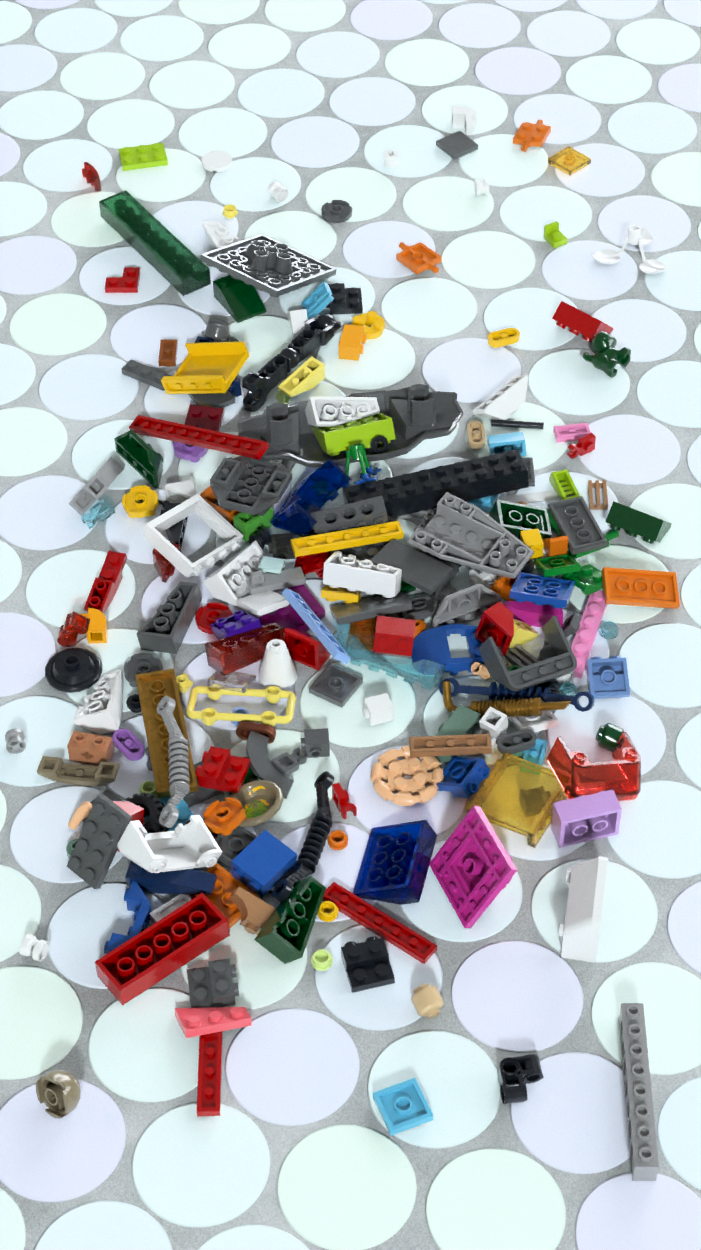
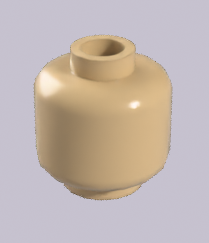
[411,983,444,1019]

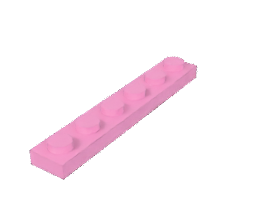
[571,590,607,679]

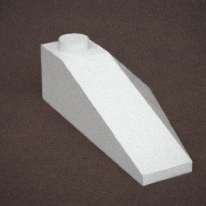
[305,397,380,427]
[203,540,266,606]

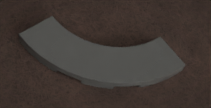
[246,731,294,799]

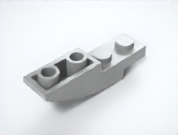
[69,456,124,516]

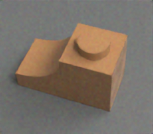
[229,886,276,935]

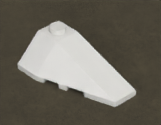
[72,669,123,735]

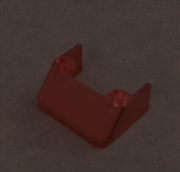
[546,732,641,801]

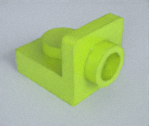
[543,221,568,248]

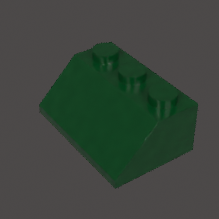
[605,501,672,544]

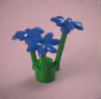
[334,443,381,488]

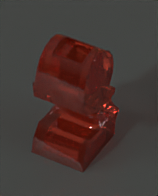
[57,611,90,647]

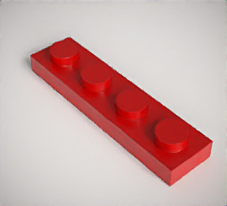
[197,1031,223,1116]

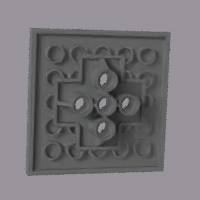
[200,234,337,297]

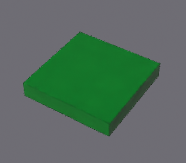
[534,553,581,577]

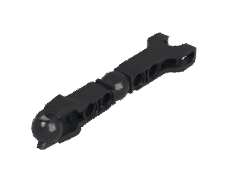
[242,313,341,412]

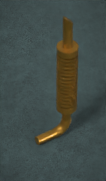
[443,681,572,718]

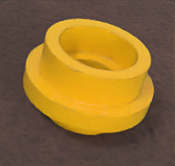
[317,901,339,922]

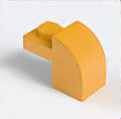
[68,608,108,643]

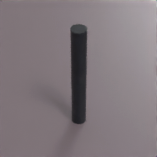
[491,420,544,429]

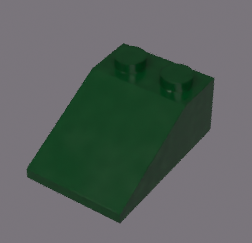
[213,275,266,323]
[489,499,552,540]

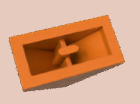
[542,535,568,557]

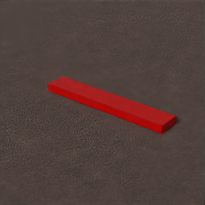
[322,882,437,964]

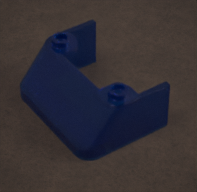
[270,459,351,536]

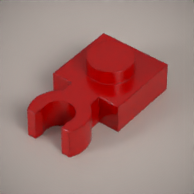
[567,433,596,459]

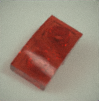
[81,162,101,192]

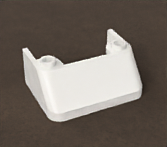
[559,856,608,962]

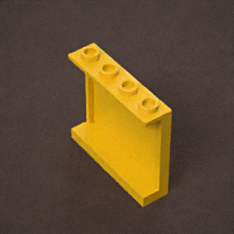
[161,341,250,394]

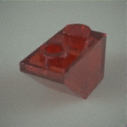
[152,542,181,583]

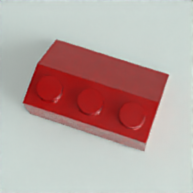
[552,301,614,343]

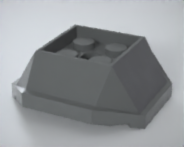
[210,456,292,516]

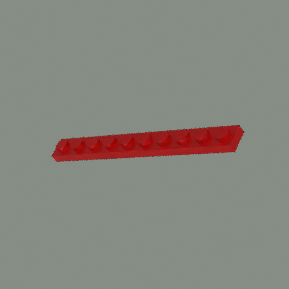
[129,415,269,460]

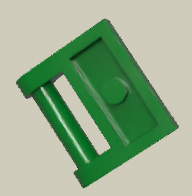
[562,564,603,595]

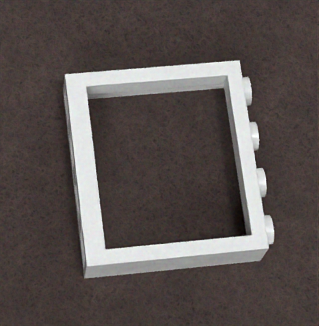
[142,494,243,579]

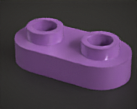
[112,729,145,761]

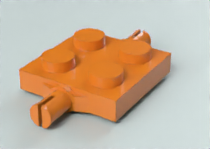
[513,119,551,152]
[396,242,442,275]

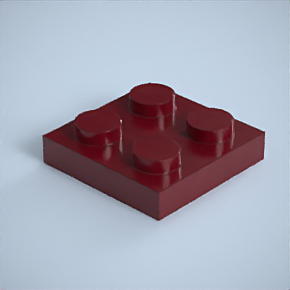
[184,404,225,432]

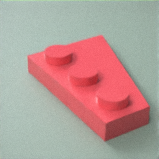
[174,1007,252,1038]

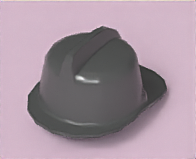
[201,317,239,342]

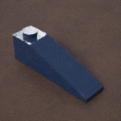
[125,861,217,895]

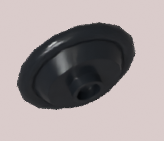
[45,647,102,693]

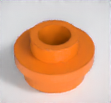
[327,830,348,850]

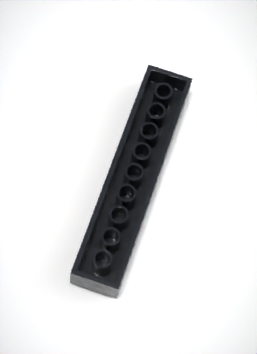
[343,449,529,519]

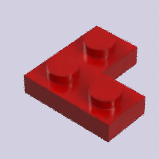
[105,267,141,293]

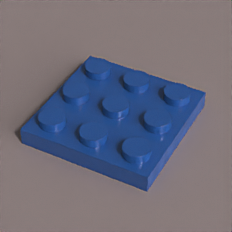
[509,572,575,609]

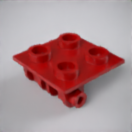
[294,551,331,578]

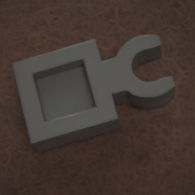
[271,748,308,776]

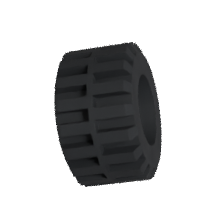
[125,793,172,833]

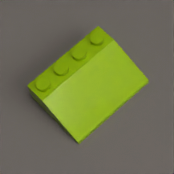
[312,412,396,456]

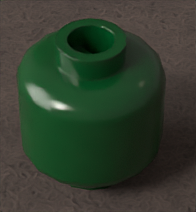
[595,723,627,752]

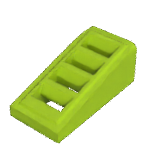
[549,469,580,500]

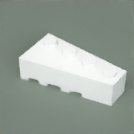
[323,550,402,598]

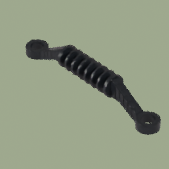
[272,771,335,902]

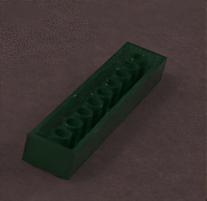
[99,190,211,296]

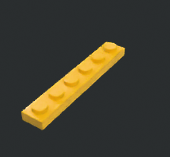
[291,521,404,557]

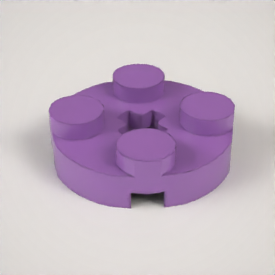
[173,441,208,463]

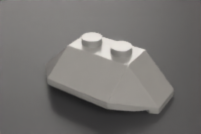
[432,583,502,628]

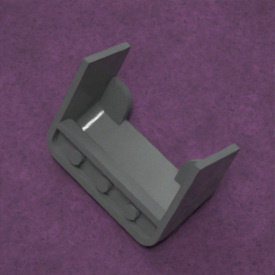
[478,616,577,691]

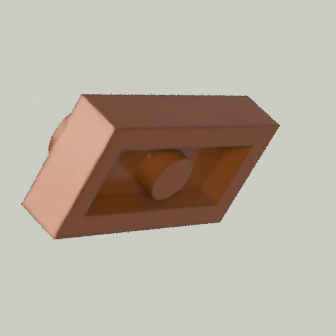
[158,339,178,367]

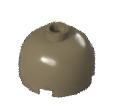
[36,1070,81,1119]

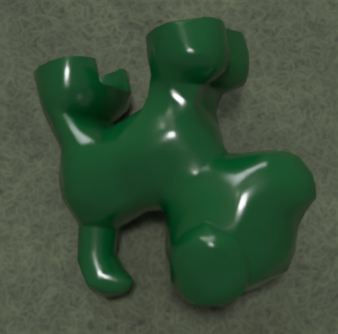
[582,331,631,378]

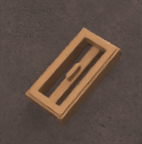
[588,480,608,510]

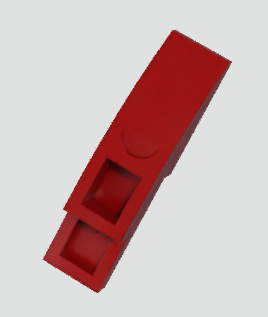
[84,551,127,613]

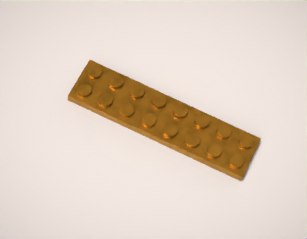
[135,668,198,798]

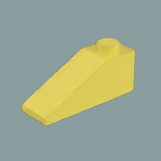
[278,356,325,397]

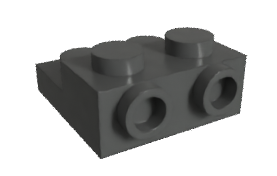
[187,958,239,1008]

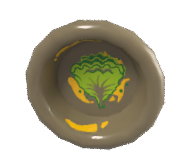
[228,780,284,827]

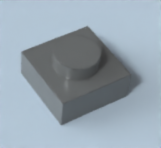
[562,613,581,638]

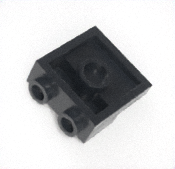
[326,283,363,315]
[341,936,395,993]

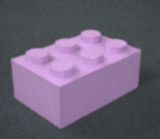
[551,790,622,848]

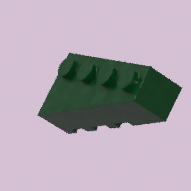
[254,876,326,964]

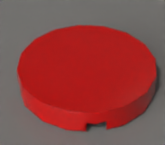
[195,602,233,634]

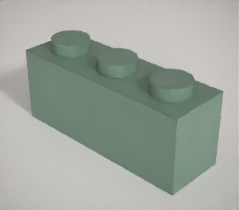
[435,705,481,765]

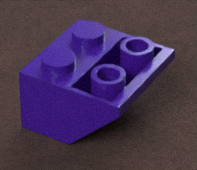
[210,610,266,655]

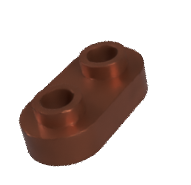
[236,721,276,744]

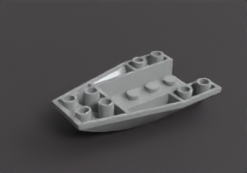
[408,492,534,578]

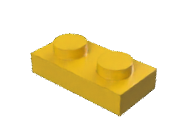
[321,585,362,604]

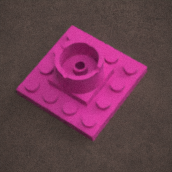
[429,806,517,928]

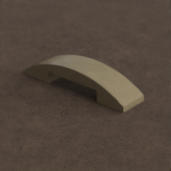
[36,756,120,786]

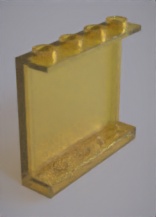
[466,753,571,848]

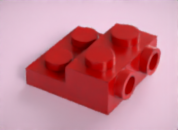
[196,746,250,794]

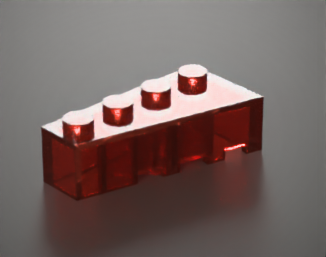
[205,623,285,676]

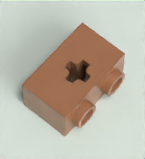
[67,730,114,766]

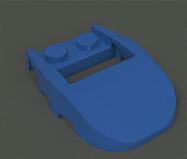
[411,624,485,676]

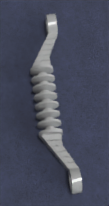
[157,696,190,828]

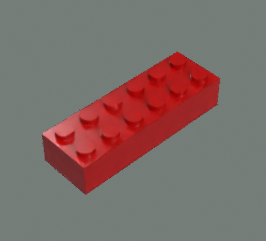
[95,893,230,1006]

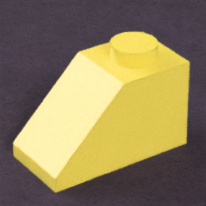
[509,619,539,648]

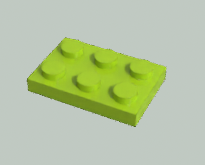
[118,143,168,171]

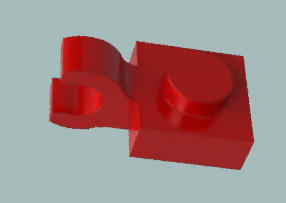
[332,783,357,819]

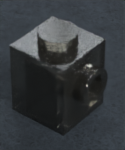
[268,533,295,560]

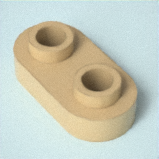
[467,421,486,450]

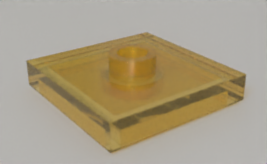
[548,146,591,175]

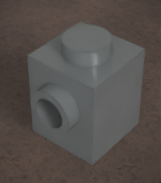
[301,728,330,758]

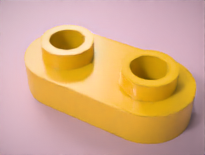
[487,328,520,348]

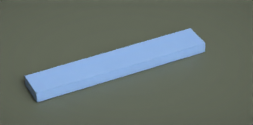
[282,588,351,664]

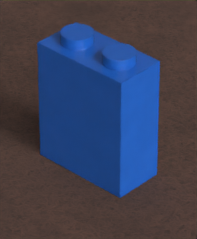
[231,830,297,897]

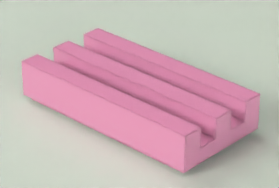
[553,423,591,443]

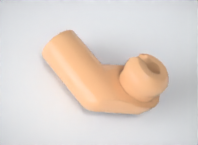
[68,801,92,830]

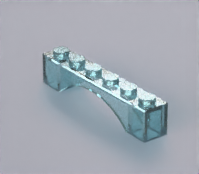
[327,629,447,690]

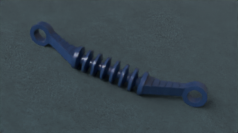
[439,678,595,712]

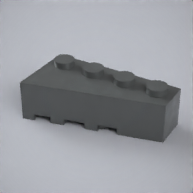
[136,582,202,654]

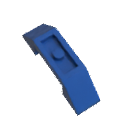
[104,881,152,954]

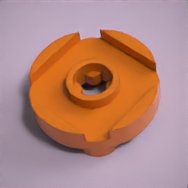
[203,797,246,836]

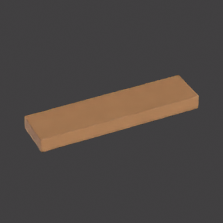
[409,734,492,757]

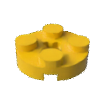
[352,311,385,339]
[122,485,159,518]

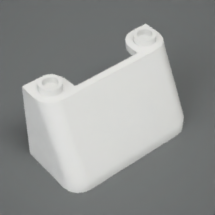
[117,815,222,873]

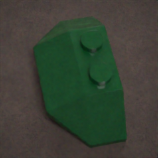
[114,430,163,489]

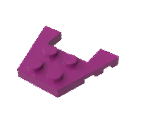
[249,584,325,633]

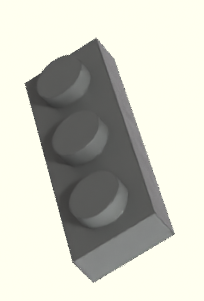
[121,359,171,391]

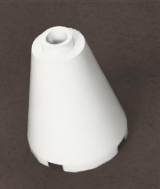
[258,639,297,690]

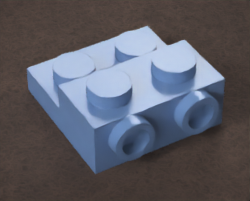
[585,656,630,699]

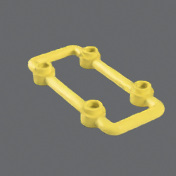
[186,682,296,728]

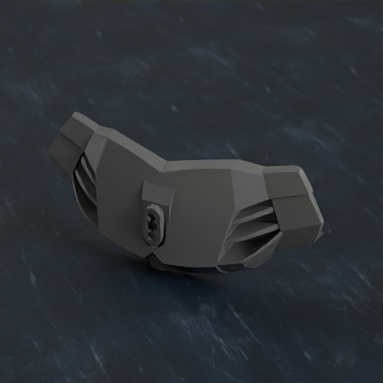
[237,384,463,468]

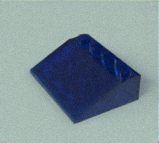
[353,820,437,905]

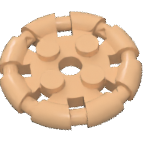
[370,746,444,806]

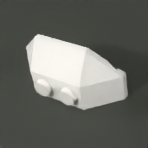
[472,375,528,420]

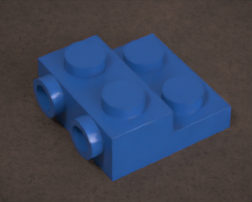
[432,756,490,798]

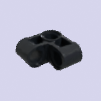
[498,1054,544,1104]

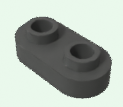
[497,729,536,755]

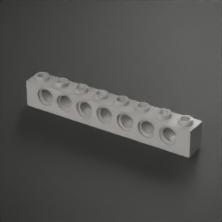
[619,1003,659,1181]

